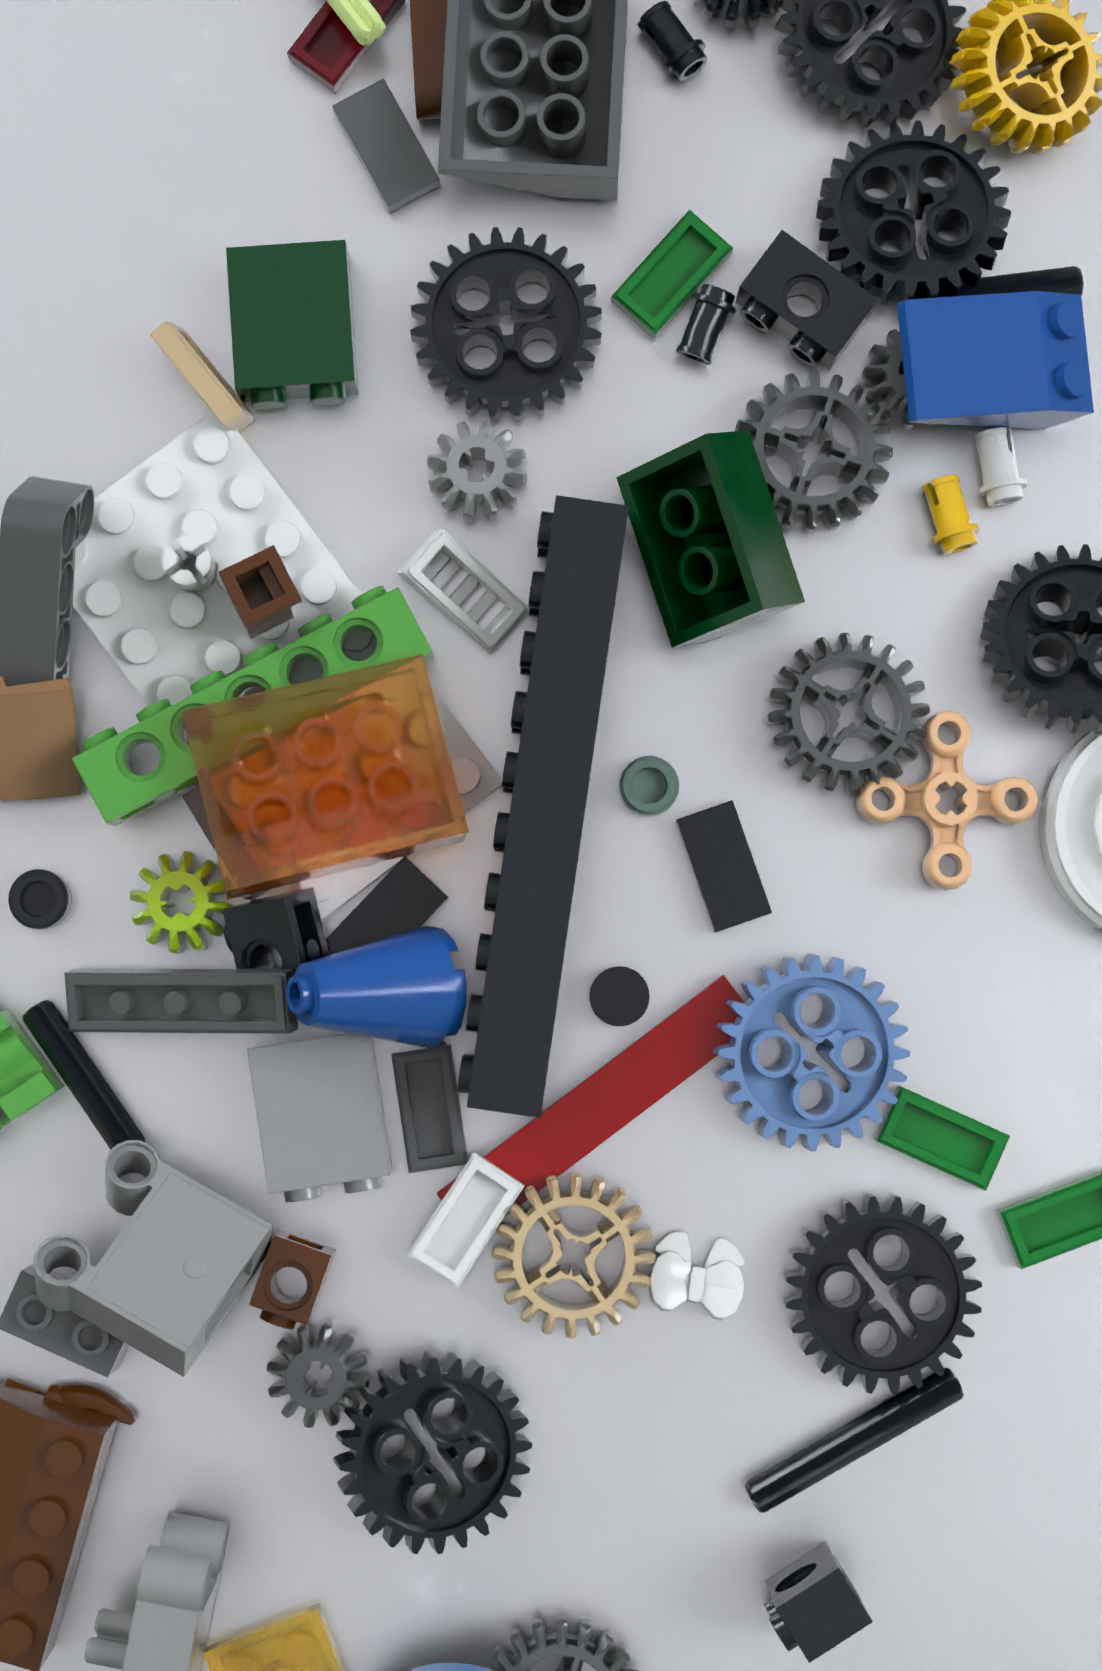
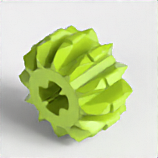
[130,851,233,953]

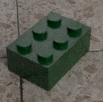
[616,430,805,648]

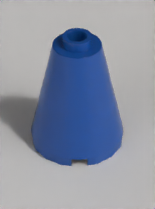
[286,926,467,1048]

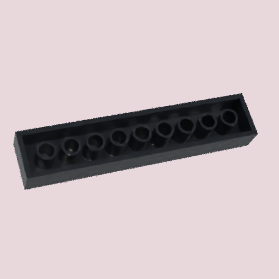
[457,495,629,1118]

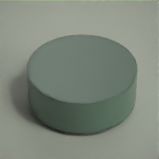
[619,756,679,817]

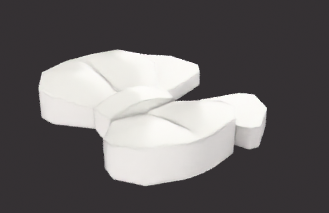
[648,1231,745,1321]

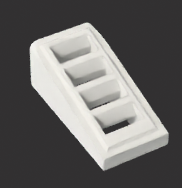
[397,528,529,653]

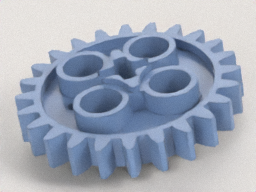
[713,954,910,1151]

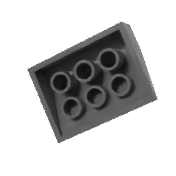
[438,0,628,201]

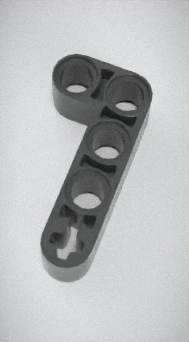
[0,476,94,687]

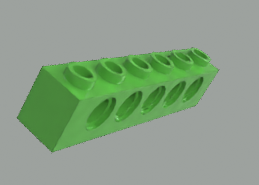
[72,586,434,826]

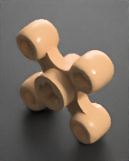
[856,710,1038,891]

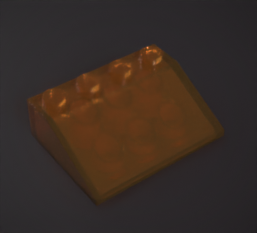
[181,654,469,900]

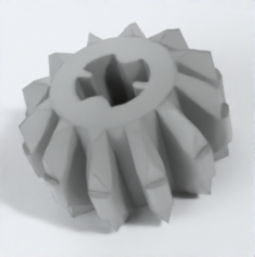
[427,419,527,522]

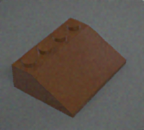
[0,1383,118,1671]

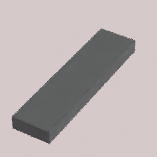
[64,969,298,1034]

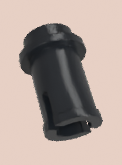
[637,1,708,81]
[676,284,736,365]

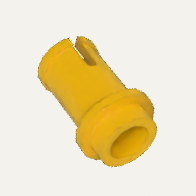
[922,474,980,555]

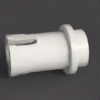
[974,427,1027,507]

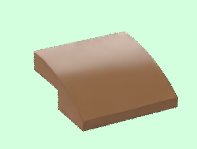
[0,676,81,800]

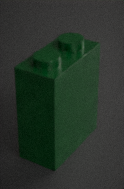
[226,240,359,410]

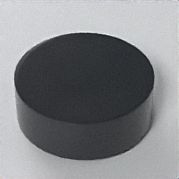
[8,869,72,930]
[589,966,650,1026]

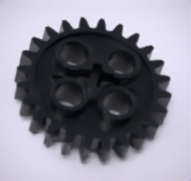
[775,0,966,128]
[816,120,1011,305]
[410,227,602,422]
[980,544,1102,734]
[783,1194,982,1394]
[333,1351,532,1554]

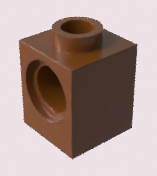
[249,1230,336,1330]

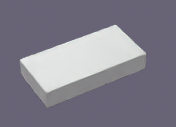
[407,1152,525,1289]

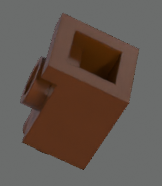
[219,545,302,639]

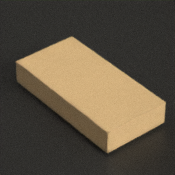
[150,321,254,433]

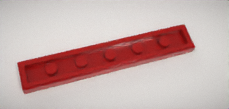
[436,975,745,1218]

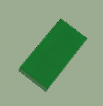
[611,209,733,340]
[874,1085,1010,1191]
[996,1171,1102,1269]

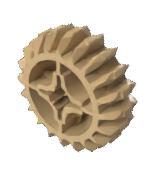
[491,1172,655,1338]

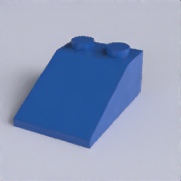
[897,291,1094,429]

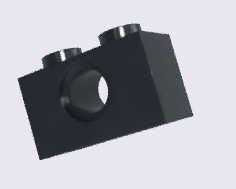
[735,230,878,371]
[222,887,330,1019]
[764,1541,873,1663]

